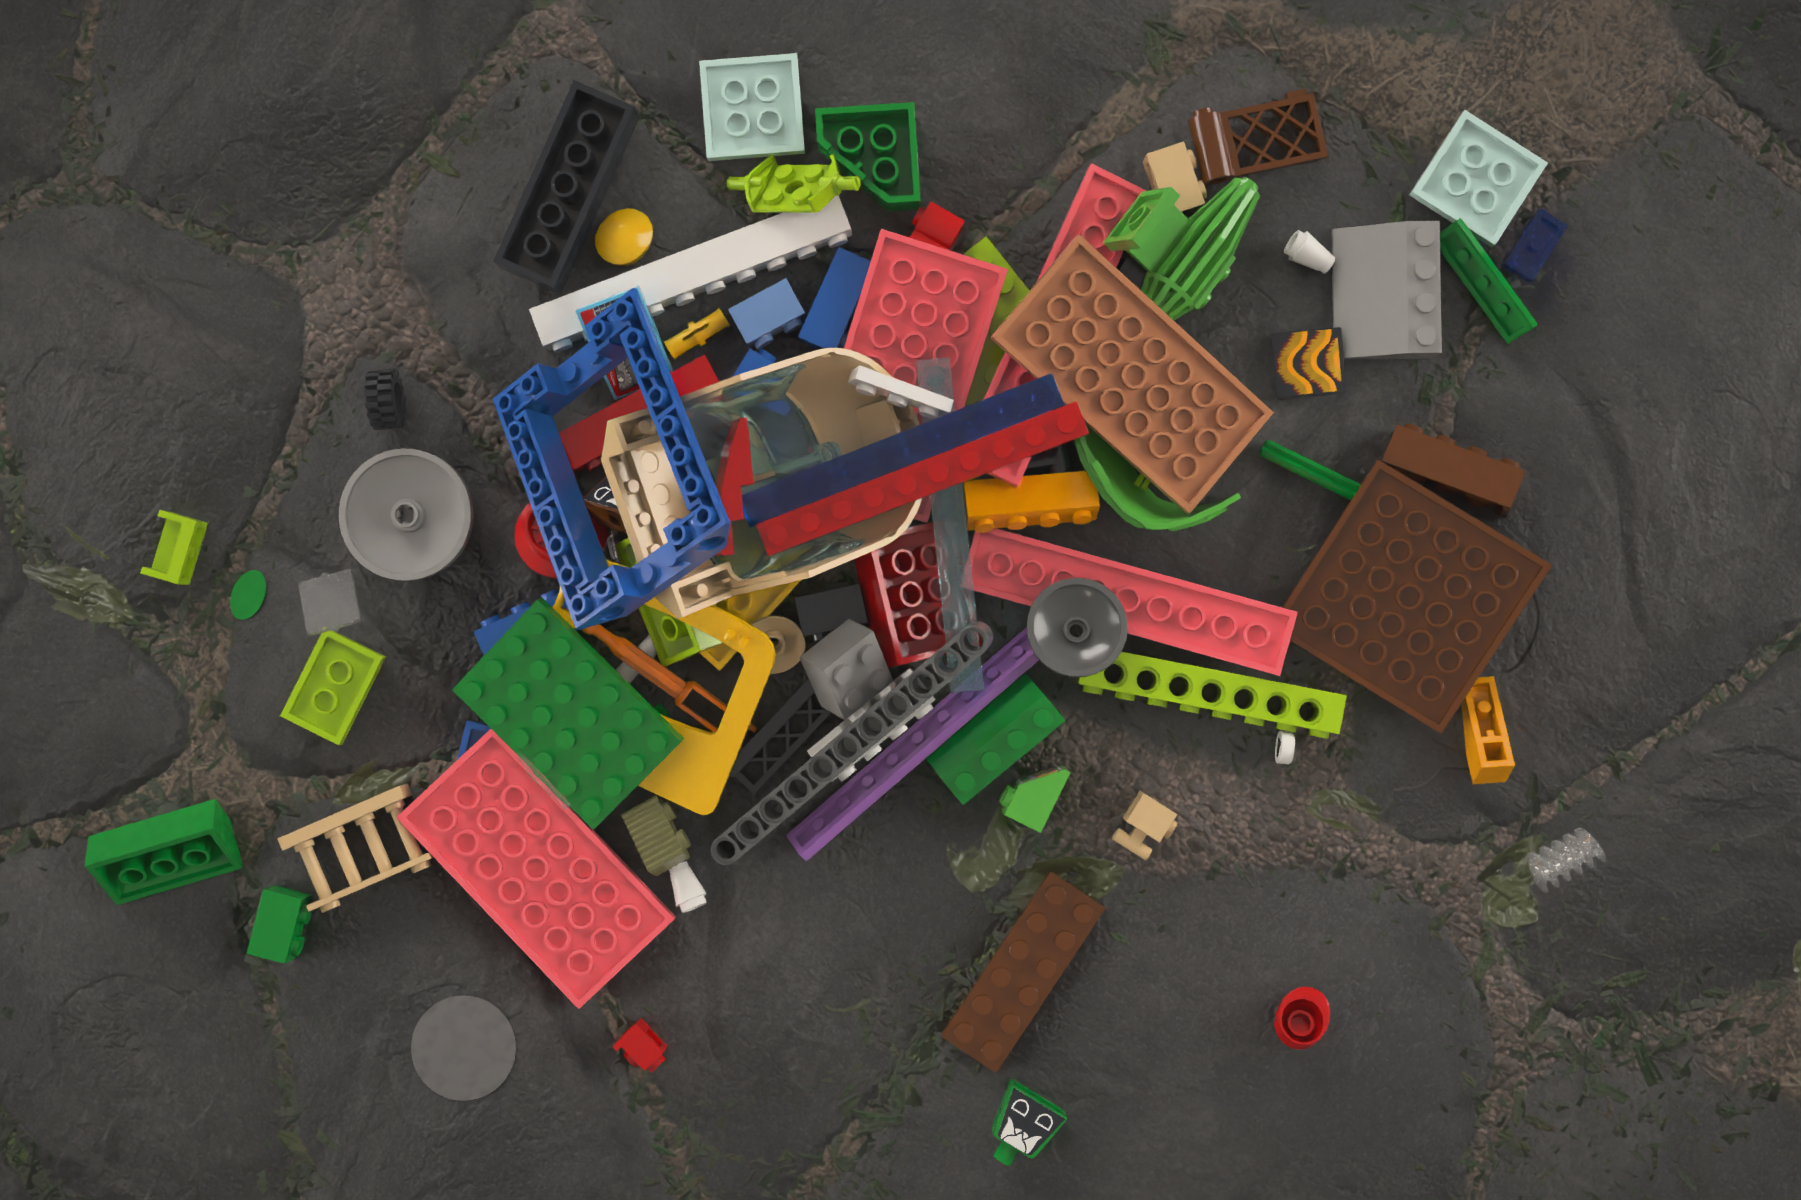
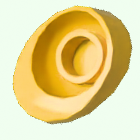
[595,208,653,266]

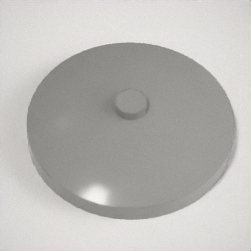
[339,448,474,581]

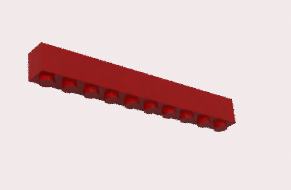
[756,401,1089,556]

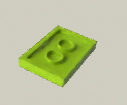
[280,628,386,745]

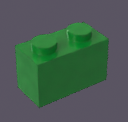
[246,885,313,964]

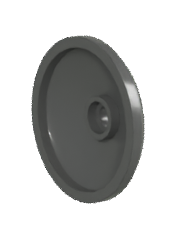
[1027,578,1128,678]

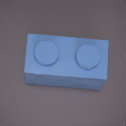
[728,278,806,349]

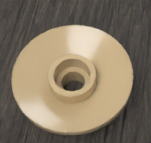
[741,616,805,674]

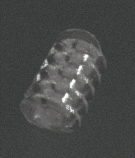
[1527,827,1606,893]

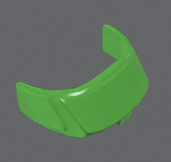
[1074,425,1241,531]

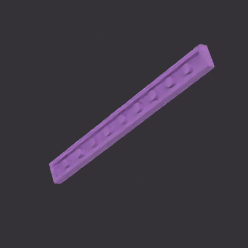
[786,627,1039,861]

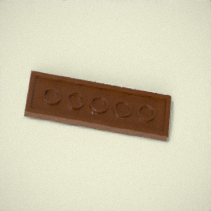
[941,871,1106,1073]

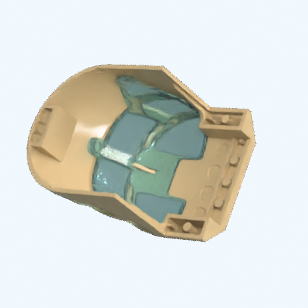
[601,348,926,618]

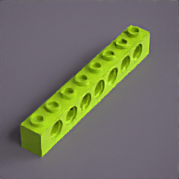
[1076,652,1347,739]

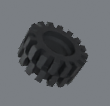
[364,369,406,430]

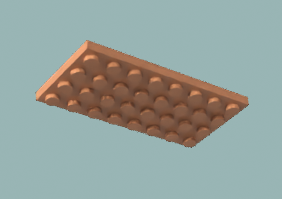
[990,234,1274,514]

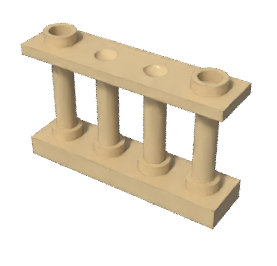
[277,783,433,913]

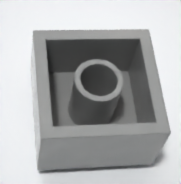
[799,619,893,720]

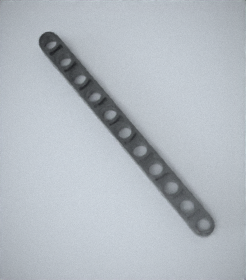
[710,621,993,865]

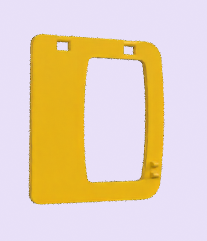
[552,560,776,815]

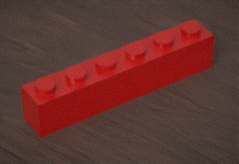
[559,354,726,480]

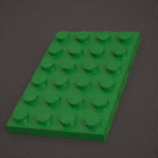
[452,597,684,830]

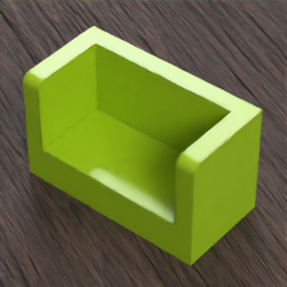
[140,510,208,585]

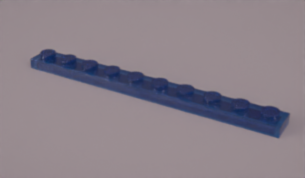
[742,373,1065,528]

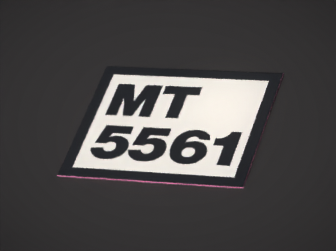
[607,531,619,564]

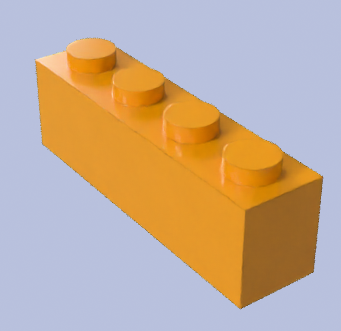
[961,471,1100,533]

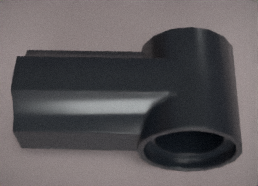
[1023,442,1074,476]

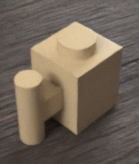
[1112,791,1178,860]

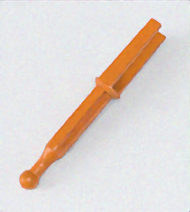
[581,624,758,752]

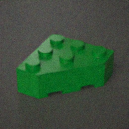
[815,102,921,212]

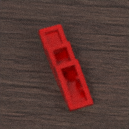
[713,417,754,557]

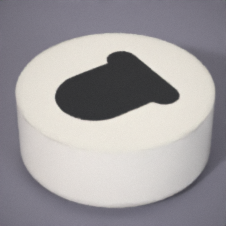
[1275,731,1295,765]

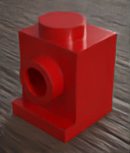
[612,1018,667,1073]

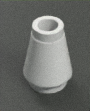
[1284,230,1335,274]
[669,861,707,913]

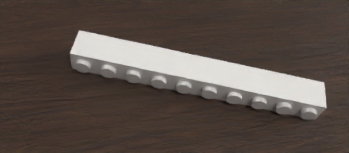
[529,195,852,353]

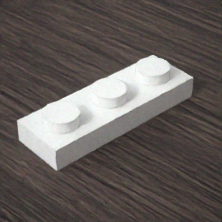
[847,365,954,419]

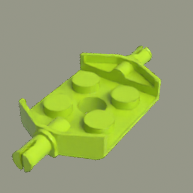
[727,154,861,213]

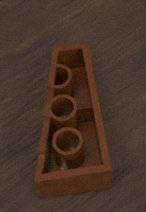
[1382,423,1526,518]

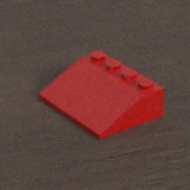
[854,518,982,668]

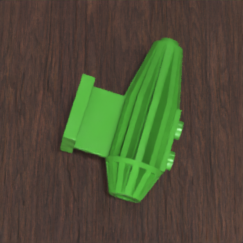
[1103,177,1260,321]

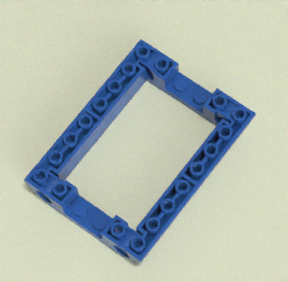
[493,288,731,629]

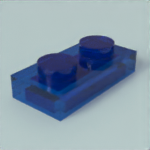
[1502,208,1568,283]

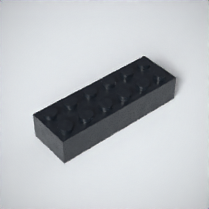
[493,80,640,295]

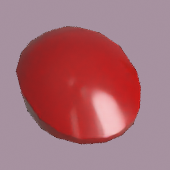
[1274,987,1330,1050]

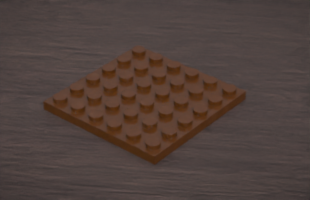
[1282,460,1552,734]

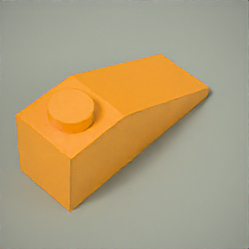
[1462,676,1515,784]

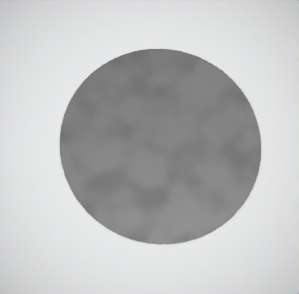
[411,995,516,1101]

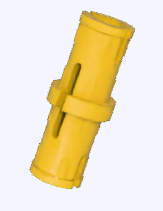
[663,308,730,360]

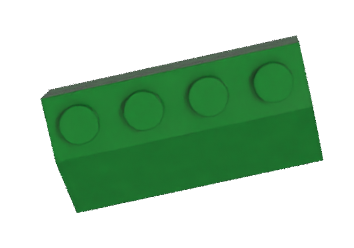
[925,673,1066,805]
[84,799,243,905]

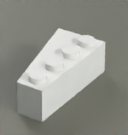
[807,668,935,782]

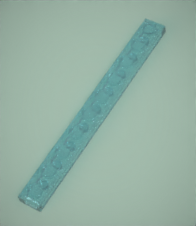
[916,357,984,693]

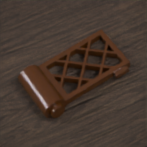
[1188,89,1328,186]

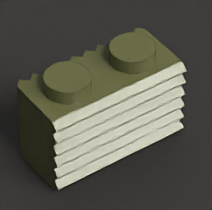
[621,796,691,876]

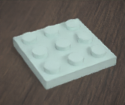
[699,53,805,161]
[1409,110,1548,248]

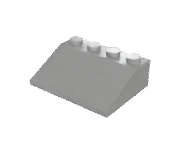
[1331,221,1442,360]

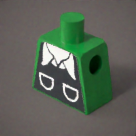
[991,1078,1067,1166]

